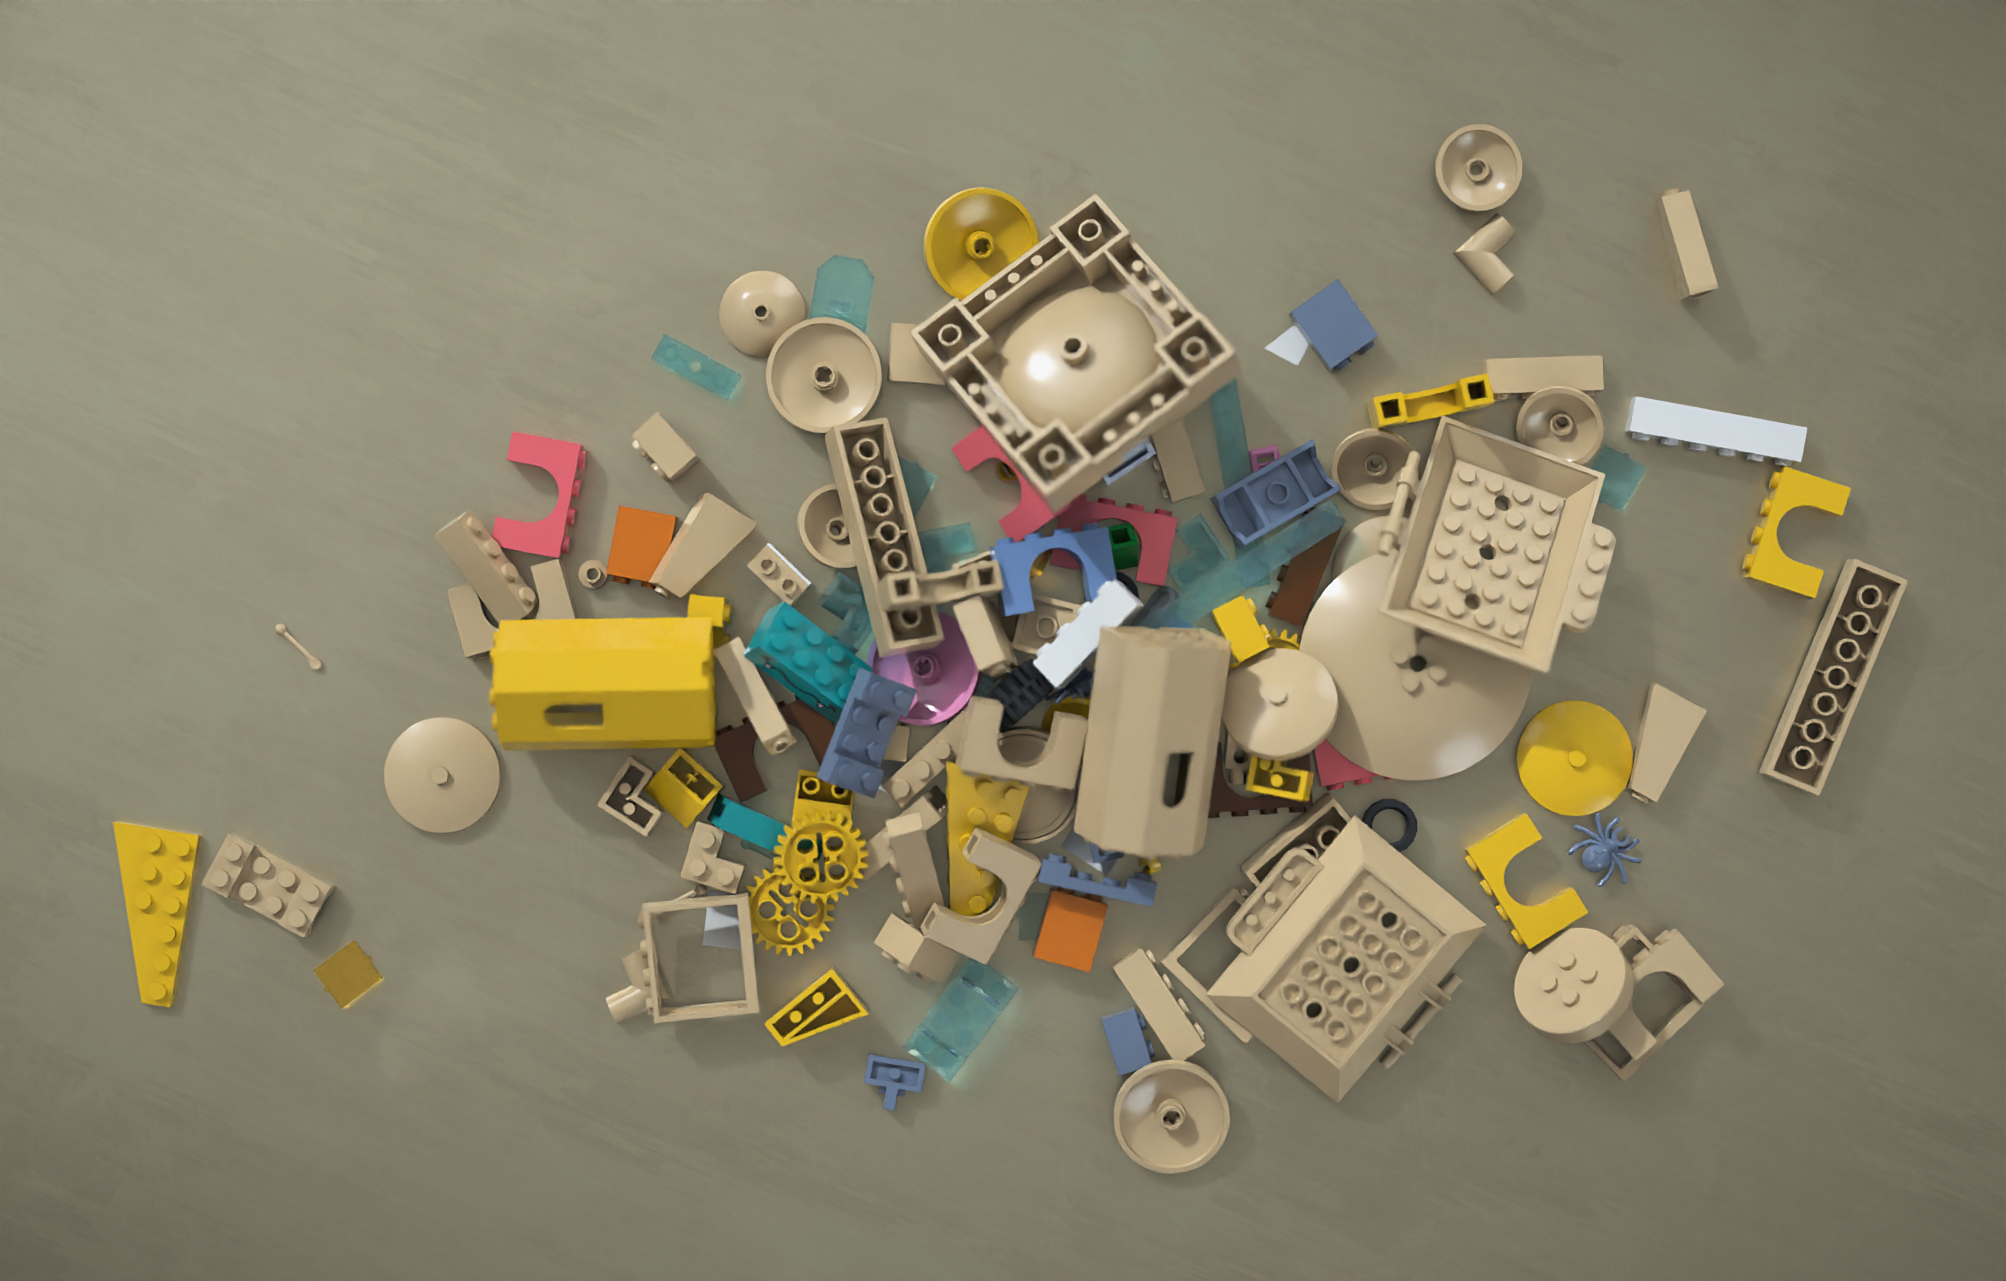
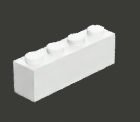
[1033,580,1144,689]

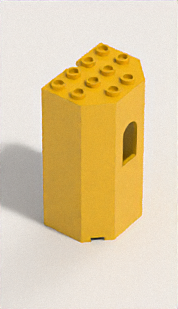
[489,617,718,751]

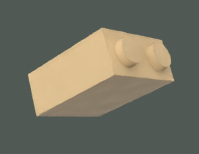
[953,595,1019,679]

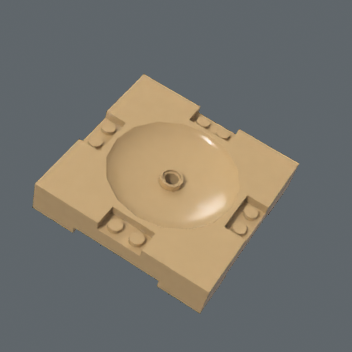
[910,193,1242,514]

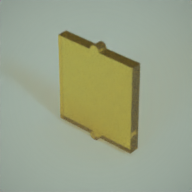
[313,940,383,1009]

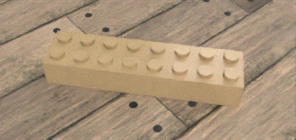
[824,417,944,658]
[1759,558,1908,796]

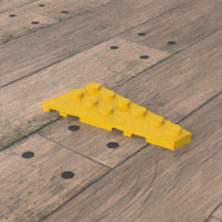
[946,761,1029,916]
[113,821,201,1007]

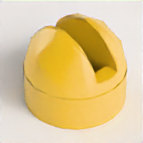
[996,460,1017,482]
[1138,856,1163,874]

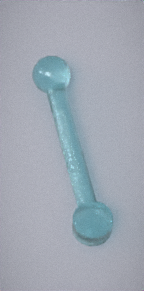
[741,839,782,866]

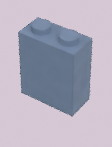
[1289,279,1378,372]

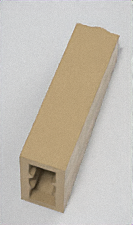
[1656,188,1719,301]
[649,493,757,599]
[713,637,797,756]
[1627,683,1707,804]
[859,785,948,882]

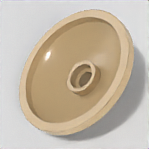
[1435,124,1523,212]
[719,271,806,357]
[1516,386,1604,465]
[1332,428,1419,510]
[797,484,857,569]

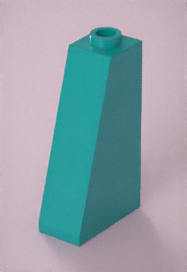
[707,793,823,868]

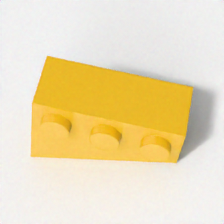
[764,967,870,1047]

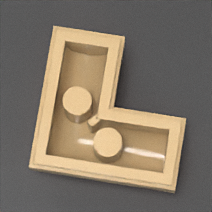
[1453,213,1516,295]
[606,950,671,1024]

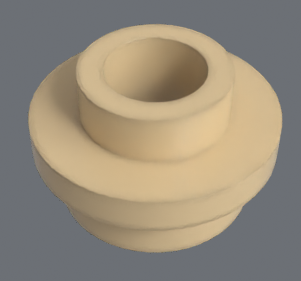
[578,560,608,589]

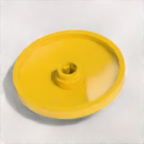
[924,187,1039,301]
[1515,700,1633,816]

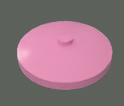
[867,611,981,726]

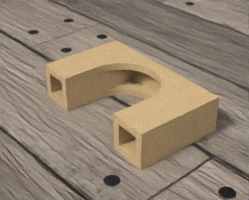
[446,559,578,662]
[956,696,1088,792]
[920,827,1042,965]
[1608,929,1725,1061]

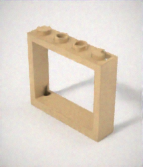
[1161,886,1254,1044]
[638,893,759,1023]
[1584,925,1708,1083]

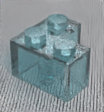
[1167,514,1232,595]
[917,522,976,574]
[817,572,873,654]

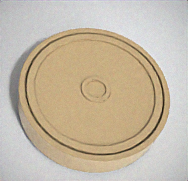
[997,726,1082,844]
[1514,928,1633,1043]

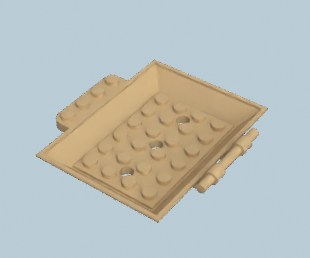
[1378,415,1616,674]
[1205,815,1487,1103]

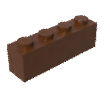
[1265,507,1345,628]

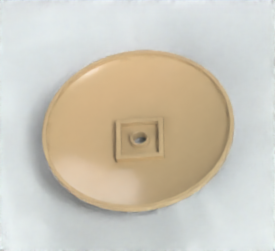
[1299,549,1532,780]

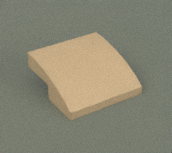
[887,323,947,386]

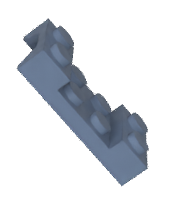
[1210,440,1341,549]
[817,668,917,799]
[1037,853,1157,907]

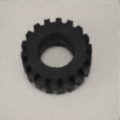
[983,659,1054,733]

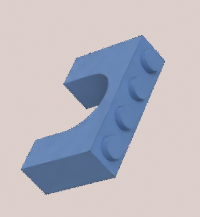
[989,522,1117,616]

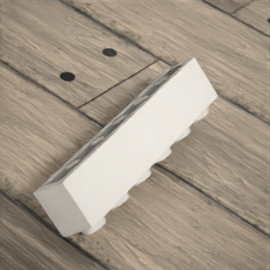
[1625,396,1807,468]

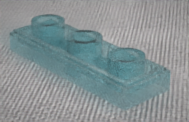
[651,334,741,400]

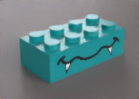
[743,601,874,723]

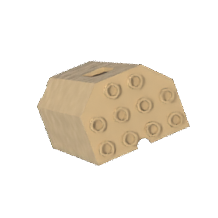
[1074,626,1232,860]

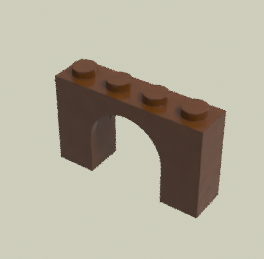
[715,695,835,803]
[1207,742,1313,819]

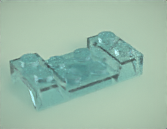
[903,957,1019,1083]

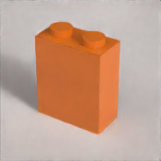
[606,505,678,589]
[1032,886,1108,972]

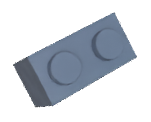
[1101,1007,1156,1076]

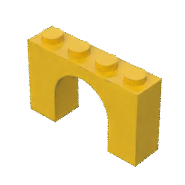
[1367,373,1495,429]
[1742,466,1851,599]
[1464,813,1589,949]

